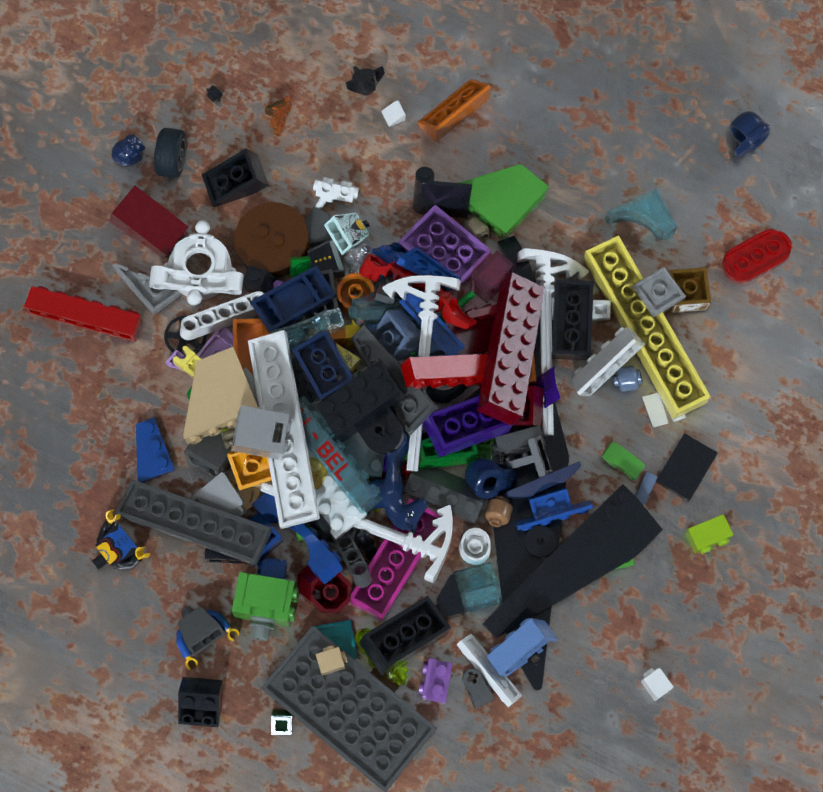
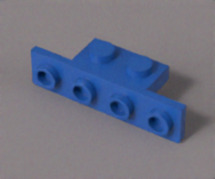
[515,487,593,531]

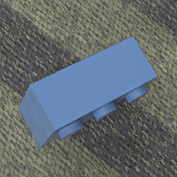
[486,618,559,677]

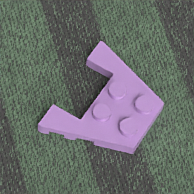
[165,306,233,371]

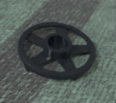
[164,316,207,356]

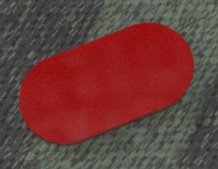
[722,229,792,283]

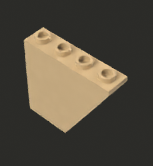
[183,347,258,444]

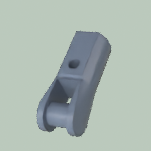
[635,472,657,505]

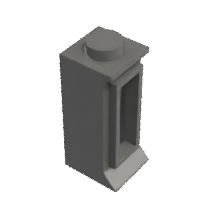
[492,425,546,460]

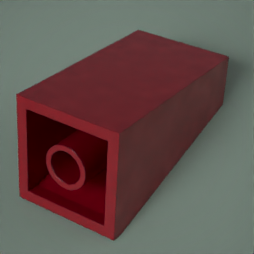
[109,185,189,259]

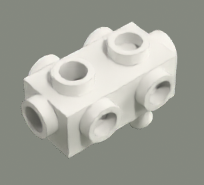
[313,177,359,210]

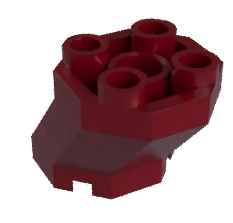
[298,565,351,613]

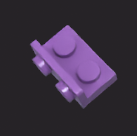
[419,657,453,704]

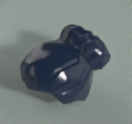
[111,134,145,167]

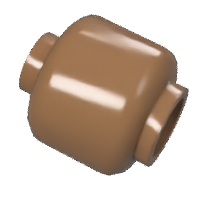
[485,496,513,527]

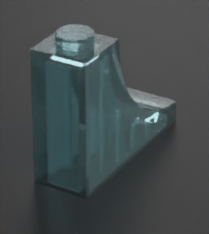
[605,190,677,241]
[349,276,402,325]

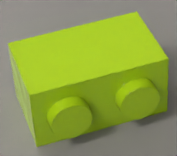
[685,514,734,554]

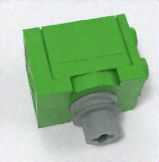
[232,572,299,641]

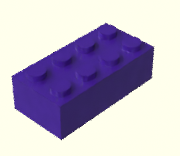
[423,396,513,458]

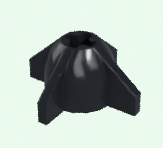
[346,66,385,96]

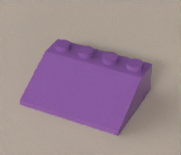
[398,205,492,290]

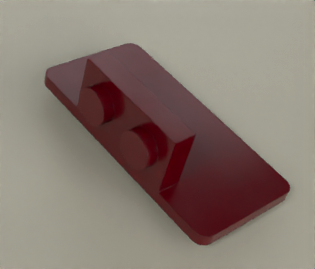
[446,304,497,355]

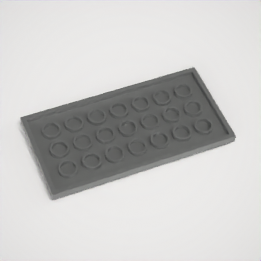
[261,626,437,792]

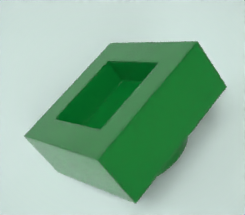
[290,256,310,278]

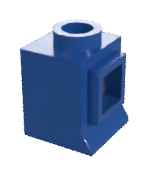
[257,558,288,579]

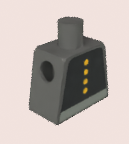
[307,239,345,279]

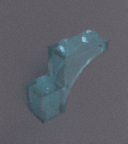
[270,308,345,347]

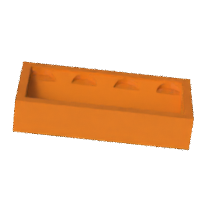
[233,319,272,376]

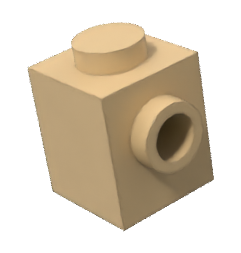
[316,645,348,676]

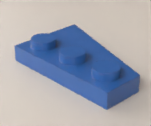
[396,247,461,291]
[136,417,175,483]

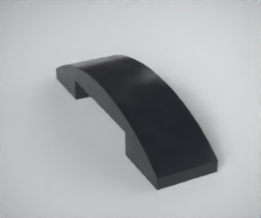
[497,236,536,283]

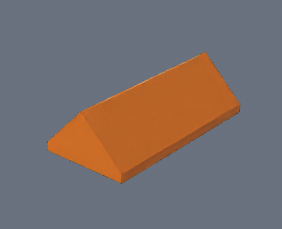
[417,79,491,142]

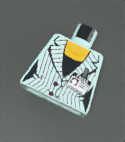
[324,213,370,255]

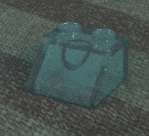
[453,563,503,613]

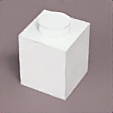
[640,668,674,701]

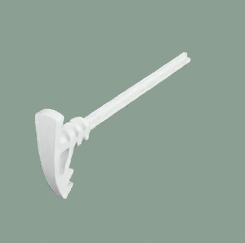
[517,248,589,437]
[382,275,461,471]
[260,481,453,583]

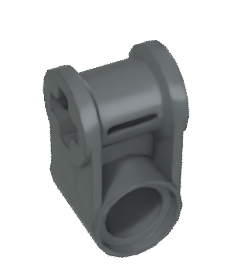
[462,669,494,709]

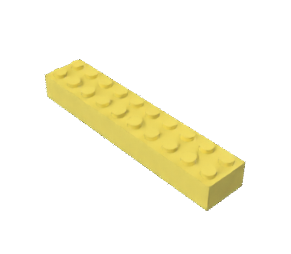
[583,236,711,420]

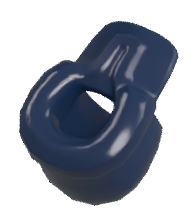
[729,111,771,159]
[465,458,518,499]

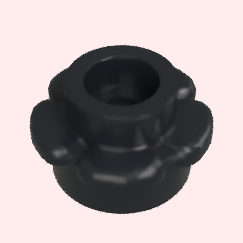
[206,85,223,102]

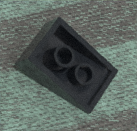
[202,148,269,207]

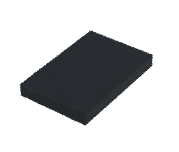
[656,433,718,502]

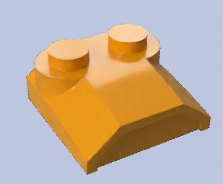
[227,451,272,490]

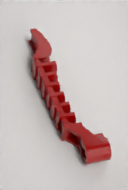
[359,254,477,329]

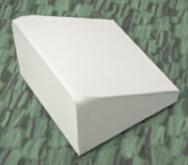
[381,100,406,127]

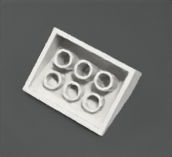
[571,327,645,397]

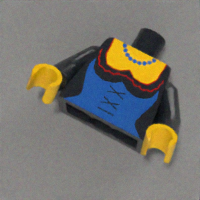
[92,509,150,570]

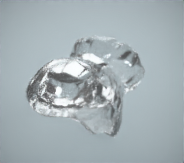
[343,243,372,274]

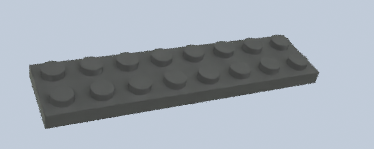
[115,479,273,566]

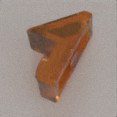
[264,96,292,137]

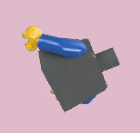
[176,606,240,670]

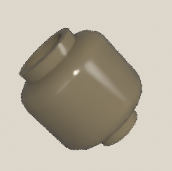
[462,218,489,244]

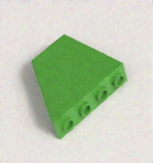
[459,164,549,239]

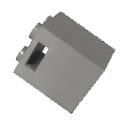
[231,405,292,460]

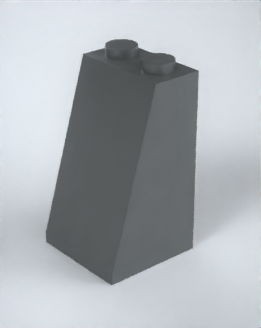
[184,433,231,477]

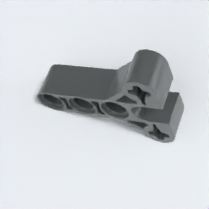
[317,527,372,588]

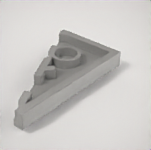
[112,263,182,315]

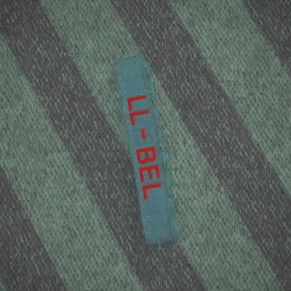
[296,385,383,515]

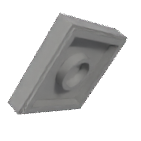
[632,266,686,317]

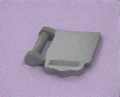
[188,472,246,517]

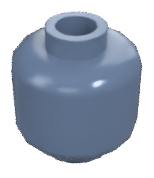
[614,366,643,392]

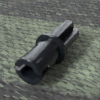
[357,530,377,560]

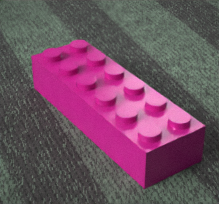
[350,498,442,623]

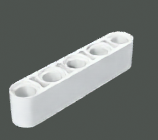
[180,291,265,340]

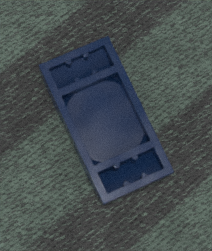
[250,265,336,334]
[504,461,581,499]

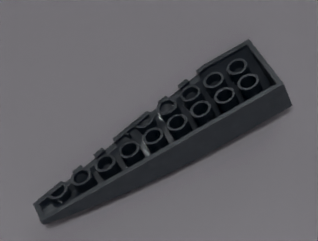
[482,484,663,639]

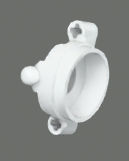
[149,220,244,306]

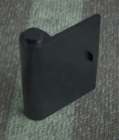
[413,167,472,218]

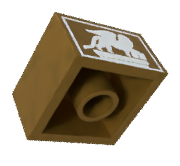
[668,267,712,313]

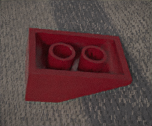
[512,386,544,427]

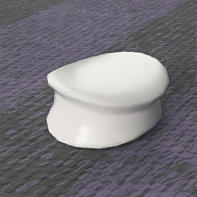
[459,528,491,565]

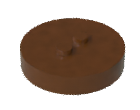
[234,202,310,277]

